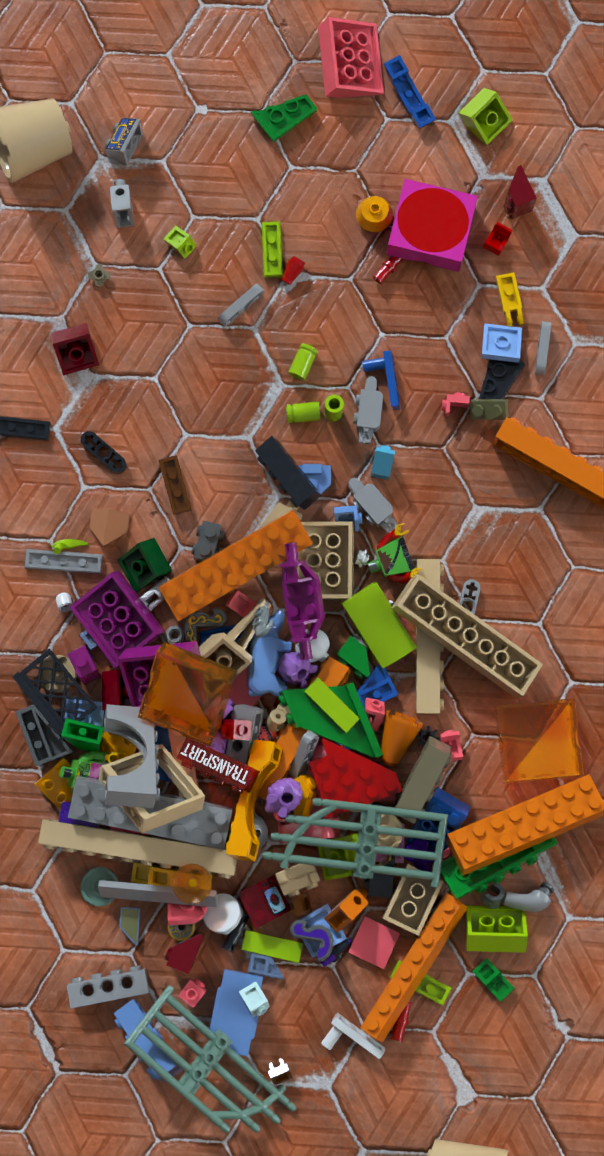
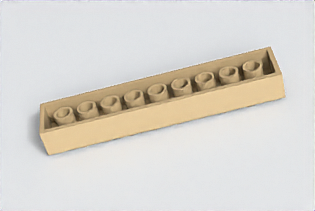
[38,819,238,878]

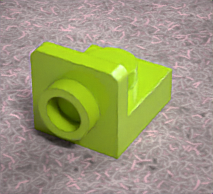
[164,226,197,258]

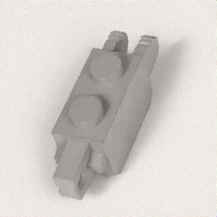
[353,376,383,444]
[348,477,397,533]

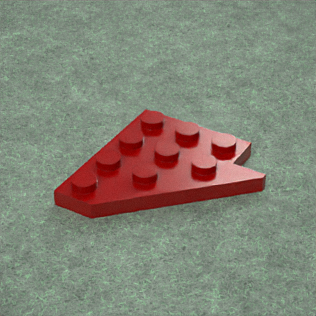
[308,739,402,818]

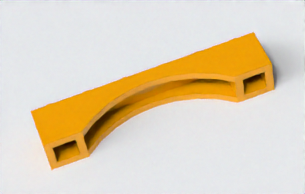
[226,740,283,862]

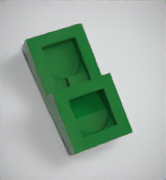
[473,958,515,1002]

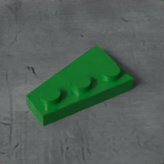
[251,94,317,143]

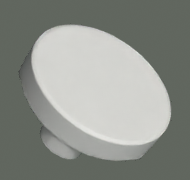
[203,893,244,935]

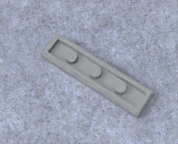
[24,549,103,574]

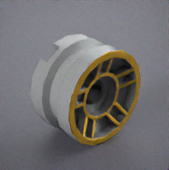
[168,923,196,941]

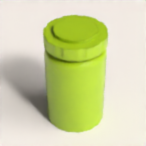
[288,343,318,381]
[324,394,344,422]
[286,402,320,423]

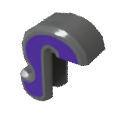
[290,919,333,962]

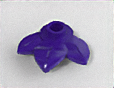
[404,839,435,872]

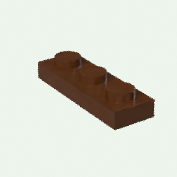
[159,455,192,515]

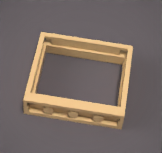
[100,744,205,833]

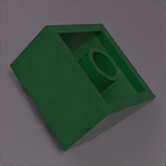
[118,538,172,592]

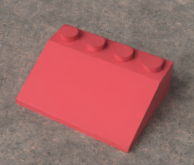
[318,17,384,98]

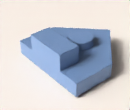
[298,464,331,494]

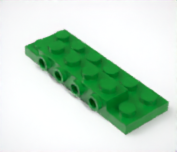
[440,837,558,900]

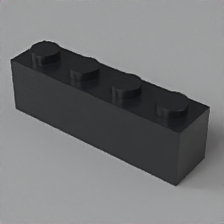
[255,436,322,510]

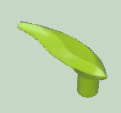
[51,539,88,554]

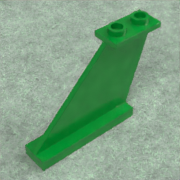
[278,682,383,758]

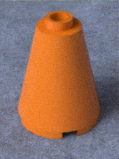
[380,710,423,767]

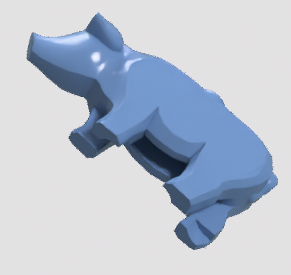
[246,609,292,697]

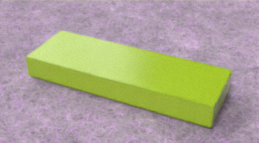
[262,221,283,278]
[304,678,359,733]
[241,930,303,963]
[390,960,452,1006]

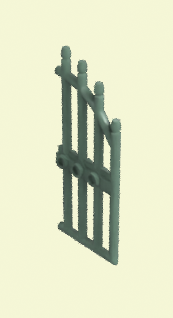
[262,798,448,887]
[124,985,297,1133]

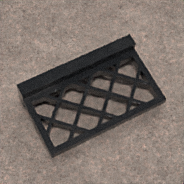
[12,648,98,737]

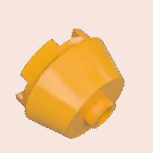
[356,196,393,233]

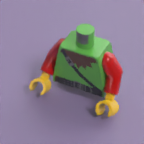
[367,523,424,584]

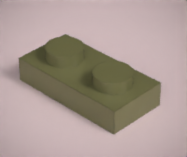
[469,399,509,420]

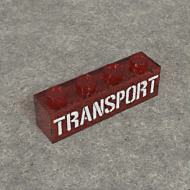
[177,737,260,794]

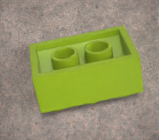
[466,905,528,953]

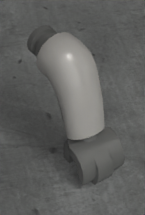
[480,882,554,912]

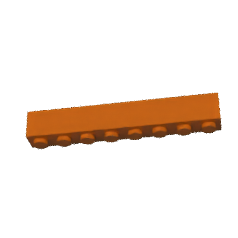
[258,656,352,801]
[360,893,468,1043]

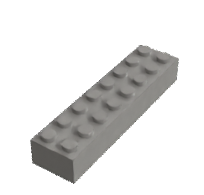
[68,776,232,849]

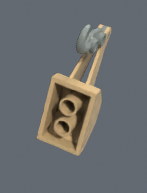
[199,598,274,697]

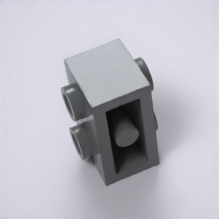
[191,521,225,562]

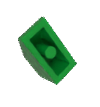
[61,718,104,751]

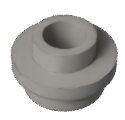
[165,626,185,644]

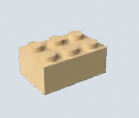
[382,864,444,936]

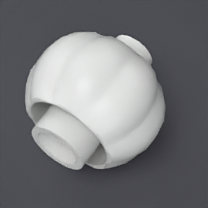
[295,628,330,663]

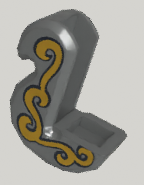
[183,608,227,642]

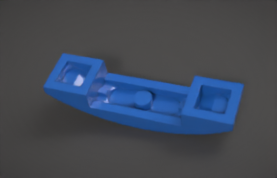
[384,55,436,129]

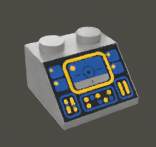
[104,118,144,166]

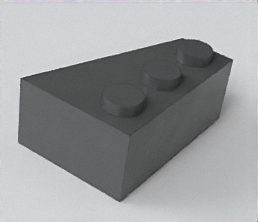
[16,705,75,767]

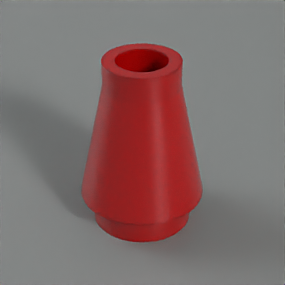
[281,256,305,285]

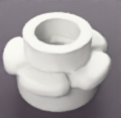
[354,550,369,568]

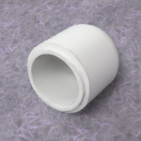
[56,593,73,612]

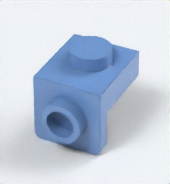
[334,505,362,532]

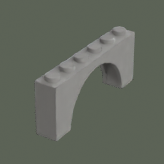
[104,704,160,808]

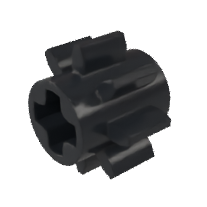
[415,726,440,746]

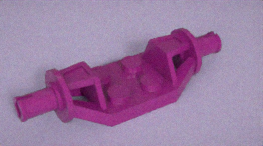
[280,542,325,660]

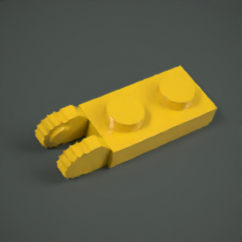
[495,272,524,326]

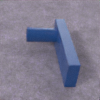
[362,350,401,410]

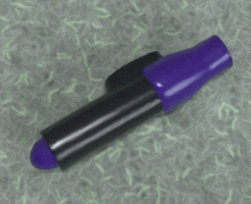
[320,938,352,967]

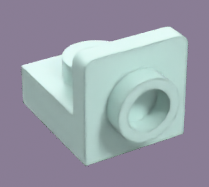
[239,982,270,1017]

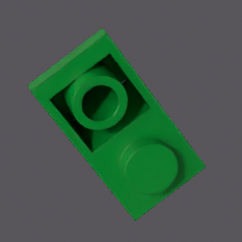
[336,636,370,679]

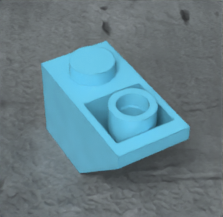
[370,445,395,480]

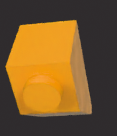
[293,775,317,817]

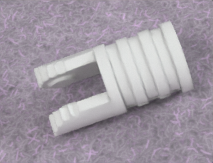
[140,576,169,611]

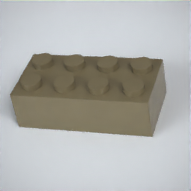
[394,736,452,823]

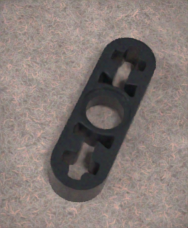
[81,431,127,474]

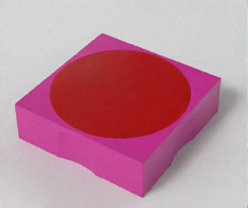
[386,179,478,272]

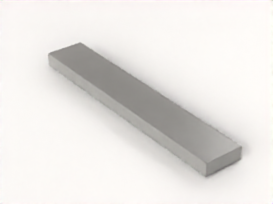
[98,880,218,908]

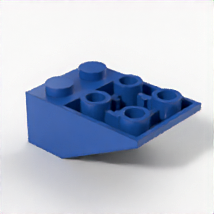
[406,787,471,851]

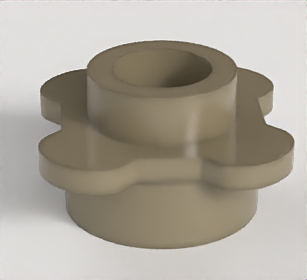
[88,264,110,286]

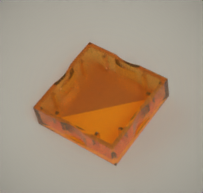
[138,642,238,747]
[495,698,584,784]

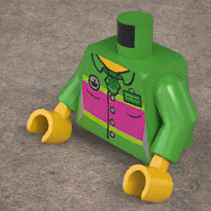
[60,751,119,794]

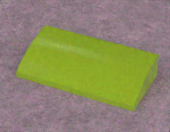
[341,582,417,669]

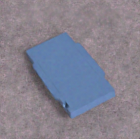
[210,969,263,1056]

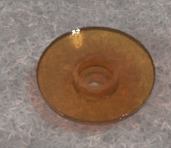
[172,864,212,904]

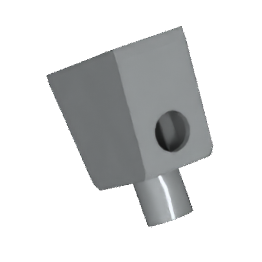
[110,179,135,228]

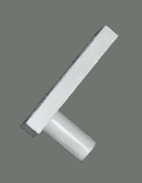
[321,1012,385,1059]

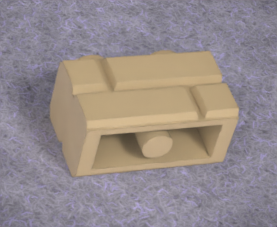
[275,864,320,898]

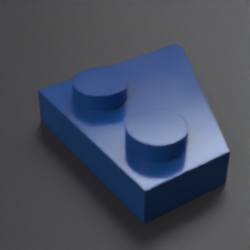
[357,664,398,709]

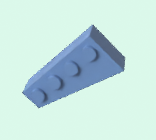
[114,999,183,1083]

